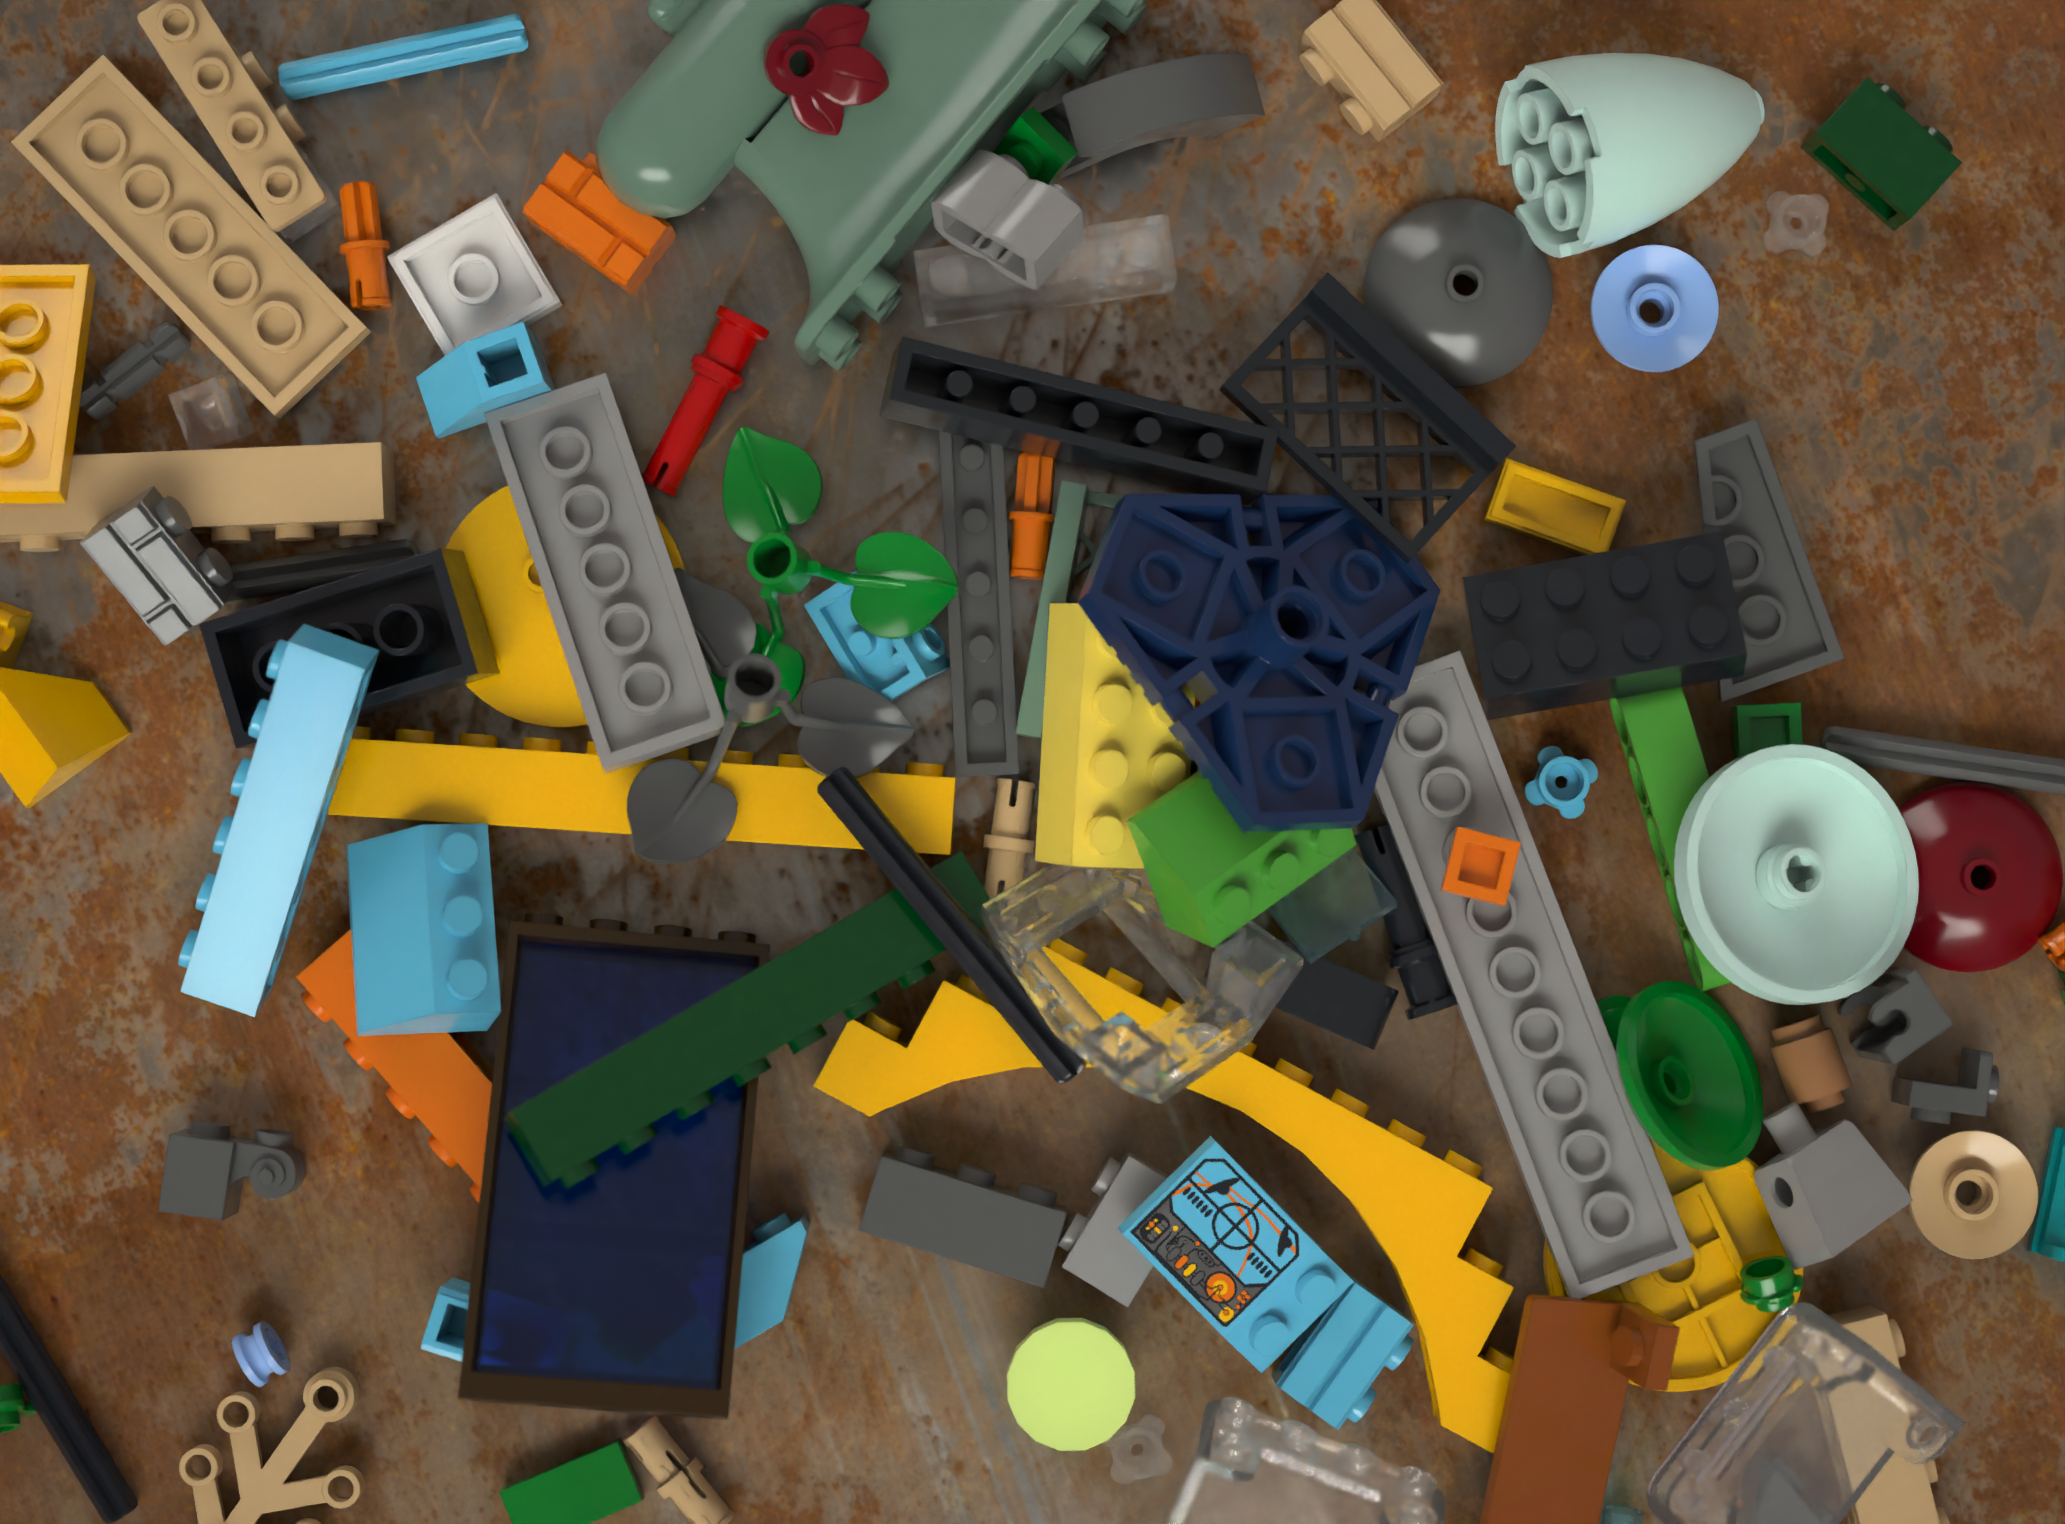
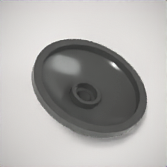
[1363,198,1553,388]

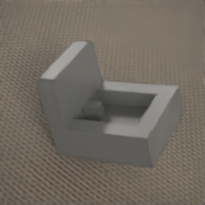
[1891,1047,1999,1124]

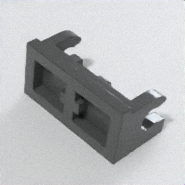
[1837,966,1953,1065]

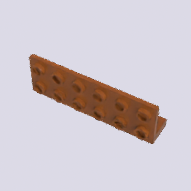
[1479,1294,1680,1524]

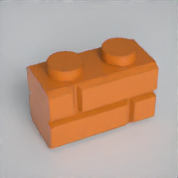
[522,150,676,295]

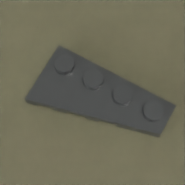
[1694,418,1845,702]

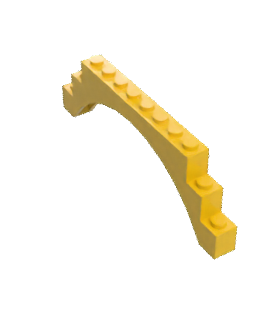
[813,936,1514,1454]

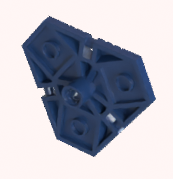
[1077,494,1441,833]

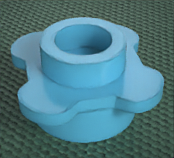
[1524,746,1598,819]

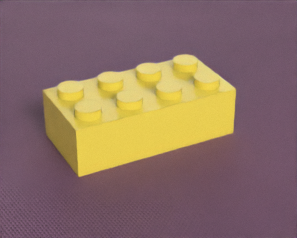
[1035,603,1195,869]

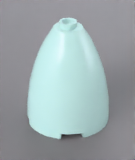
[1495,53,1765,258]

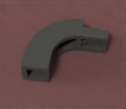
[1040,53,1265,179]

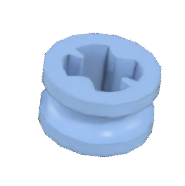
[232,1320,291,1387]

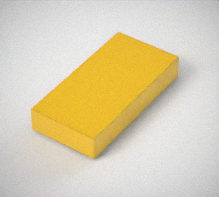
[1483,458,1626,556]

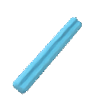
[278,14,528,100]

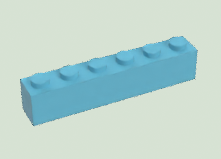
[178,624,379,1017]

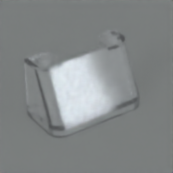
[1647,1302,1965,1524]

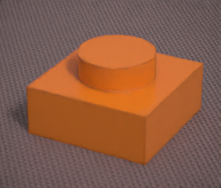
[1440,826,1521,907]

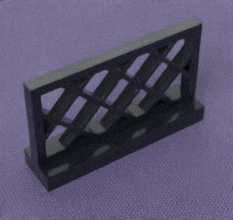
[1219,272,1516,564]

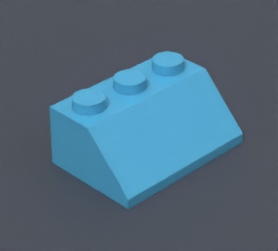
[346,823,501,1036]

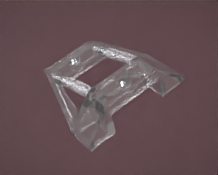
[981,863,1304,1104]

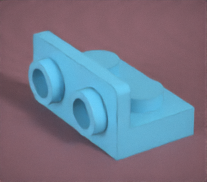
[804,570,950,702]

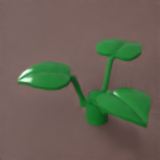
[710,426,959,728]

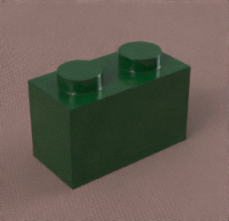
[1801,77,1962,231]

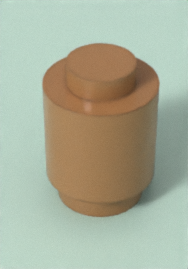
[1770,1014,1853,1114]

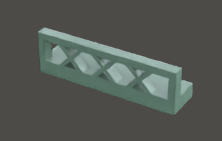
[1015,480,1124,740]

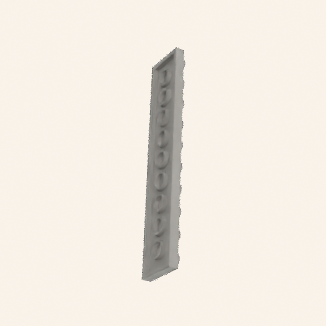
[1354,650,1694,1298]

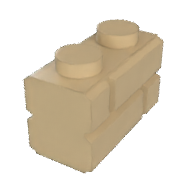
[1300,0,1444,142]

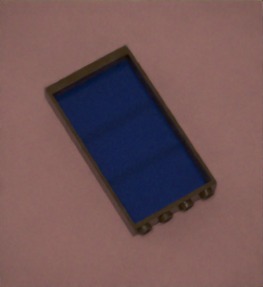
[458,913,770,1420]

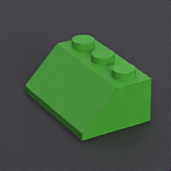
[1127,771,1357,948]

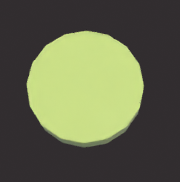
[1007,1318,1135,1451]

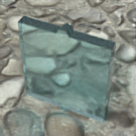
[1266,848,1397,964]

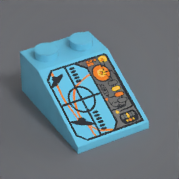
[1117,1136,1354,1373]

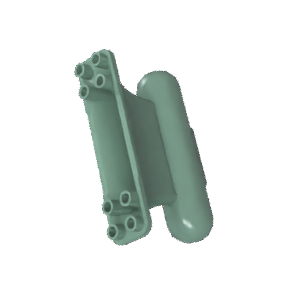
[596,0,1149,372]

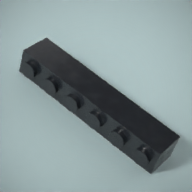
[879,337,1279,506]

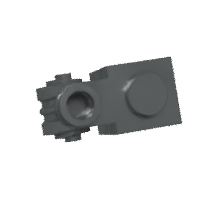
[158,1120,306,1220]

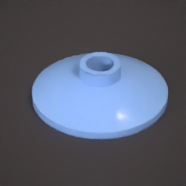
[1590,245,1719,372]

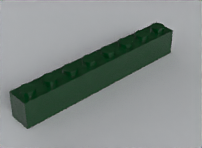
[504,851,1000,1189]

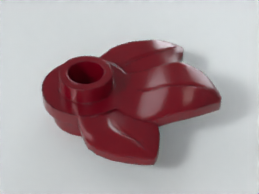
[763,4,889,135]

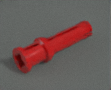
[641,305,770,497]

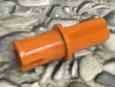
[339,181,392,311]
[1007,452,1055,580]

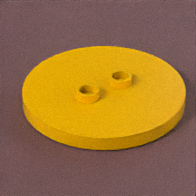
[446,486,687,728]
[1543,1134,1803,1392]

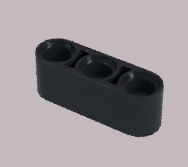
[1204,925,1399,1050]

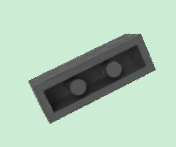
[858,1144,1067,1288]

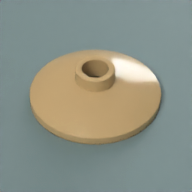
[1908,1130,2038,1259]

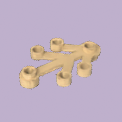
[179,1367,365,1524]

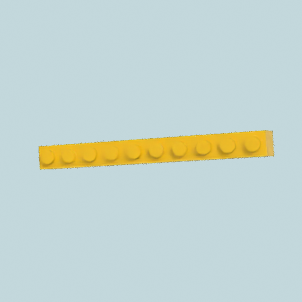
[328,726,957,855]

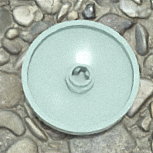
[1674,744,1919,1005]

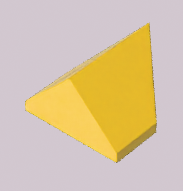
[0,667,132,808]

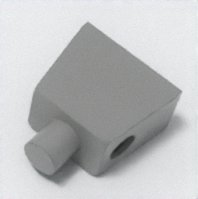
[1754,1102,1913,1270]

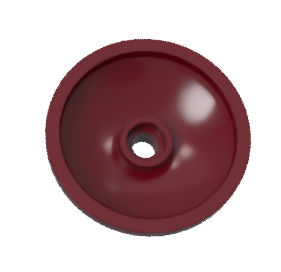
[1898,782,2063,972]

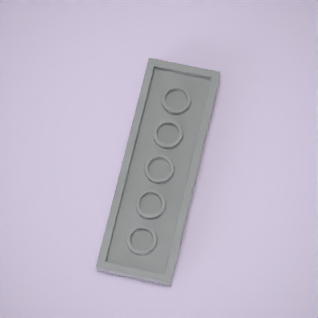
[484,373,726,774]

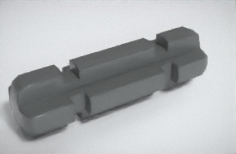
[80,320,191,420]

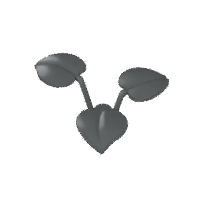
[627,568,914,864]

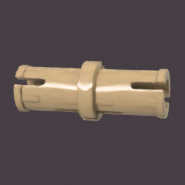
[983,778,1037,910]
[623,1415,736,1524]

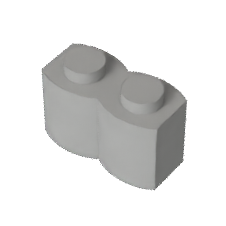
[931,149,1084,290]

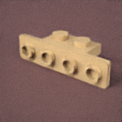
[137,0,327,232]

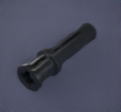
[1354,824,1457,1020]

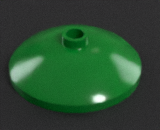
[1616,981,1763,1171]

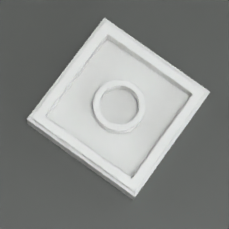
[387,193,563,356]

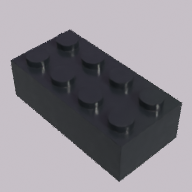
[1463,531,1747,720]
[199,548,500,748]

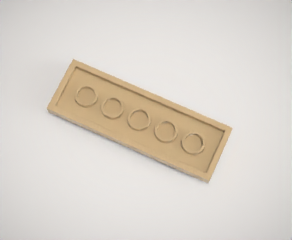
[11,55,372,419]

